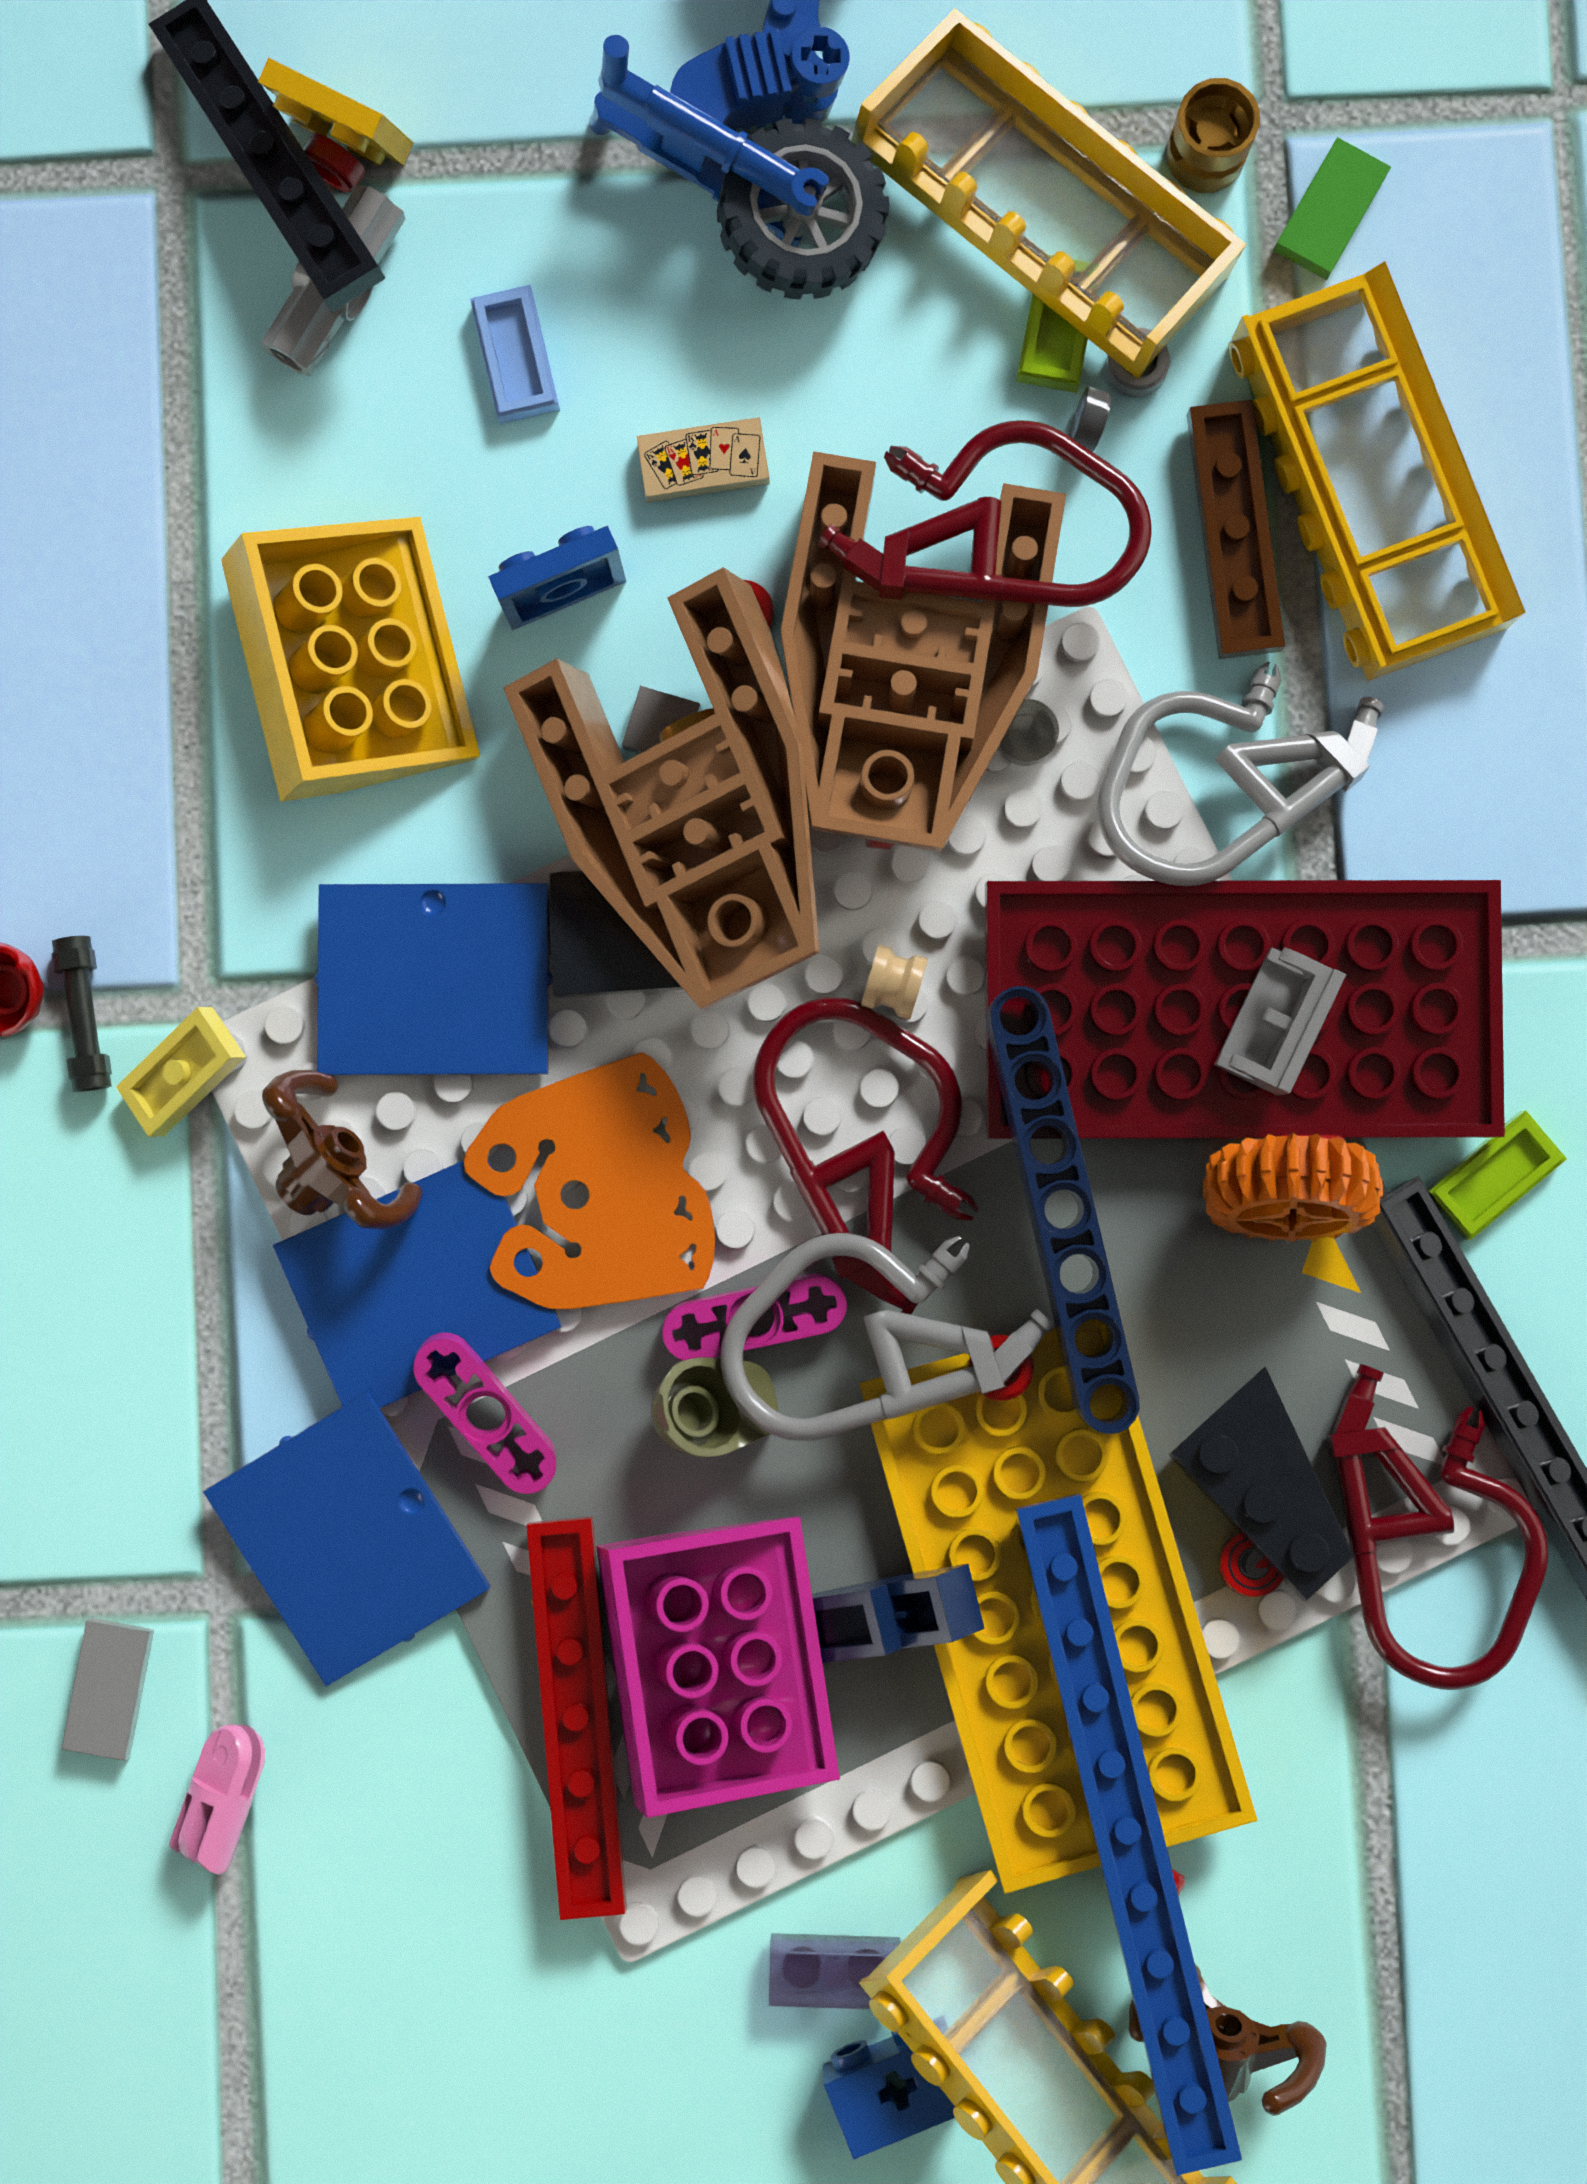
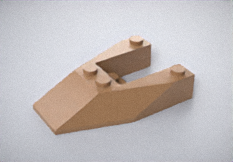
[780,451,1066,852]
[503,567,820,1010]

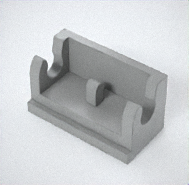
[1214,947,1346,1096]

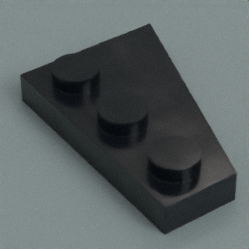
[1168,1366,1354,1601]

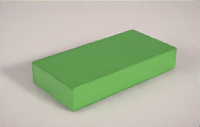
[1273,137,1391,280]

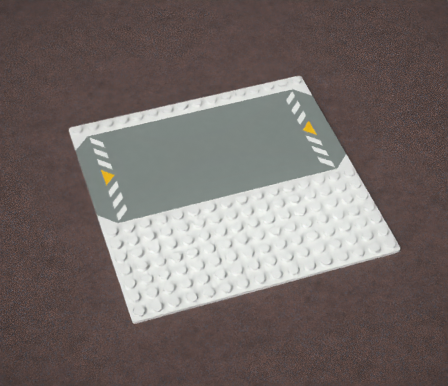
[212,607,1534,1962]

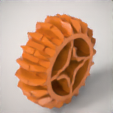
[1203,1133,1383,1243]

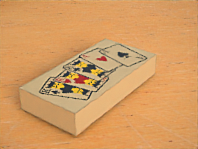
[636,417,770,503]

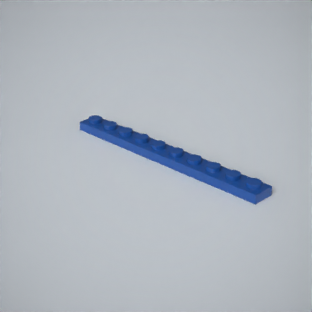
[1015,1493,1242,2176]

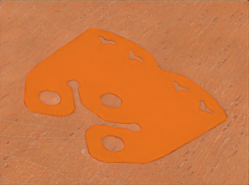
[464,1052,715,1309]

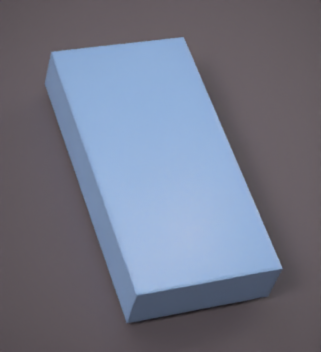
[470,284,560,424]

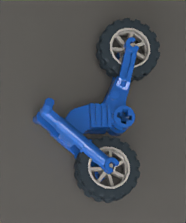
[589,0,890,300]

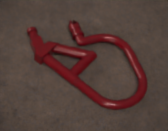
[818,420,1152,607]
[753,997,979,1315]
[1326,1364,1548,1690]

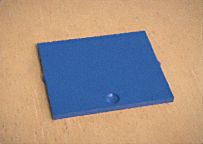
[314,883,553,1075]
[272,1159,562,1408]
[203,1391,491,1687]

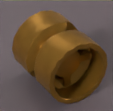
[1166,78,1260,193]

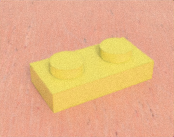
[116,1007,246,1137]

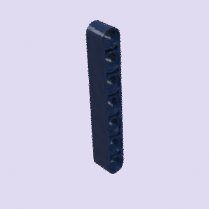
[985,986,1140,1434]

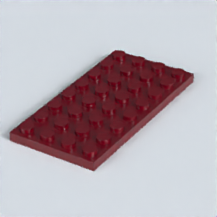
[985,880,1505,1139]

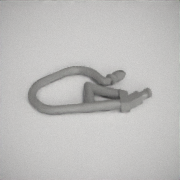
[1097,662,1384,886]
[720,1233,1056,1441]

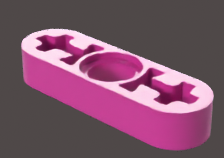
[662,1274,847,1361]
[413,1333,557,1494]

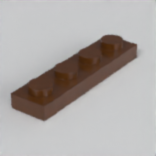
[1186,400,1285,659]

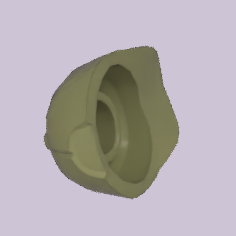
[651,1357,778,1457]

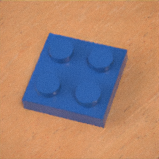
[488,525,627,631]

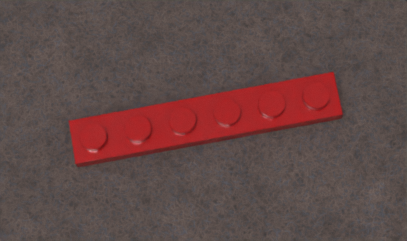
[526,1516,627,1920]

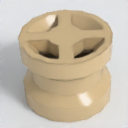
[861,944,928,1020]

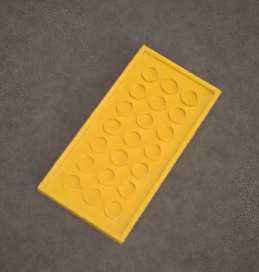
[859,1319,1258,1894]

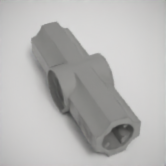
[261,185,406,376]

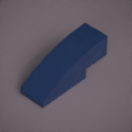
[812,1564,985,1663]

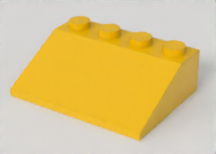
[221,517,480,802]

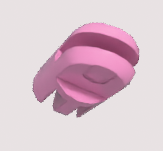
[169,1724,265,1875]

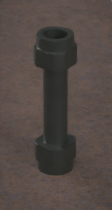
[51,936,112,1092]

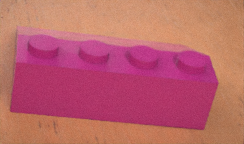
[596,1516,840,1818]

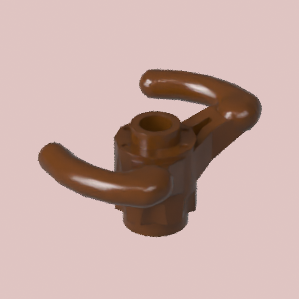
[262,1070,423,1229]
[1128,1964,1327,2116]

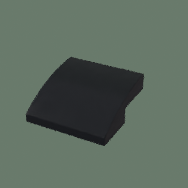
[549,871,684,998]

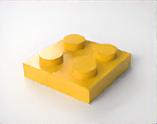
[258,57,414,166]

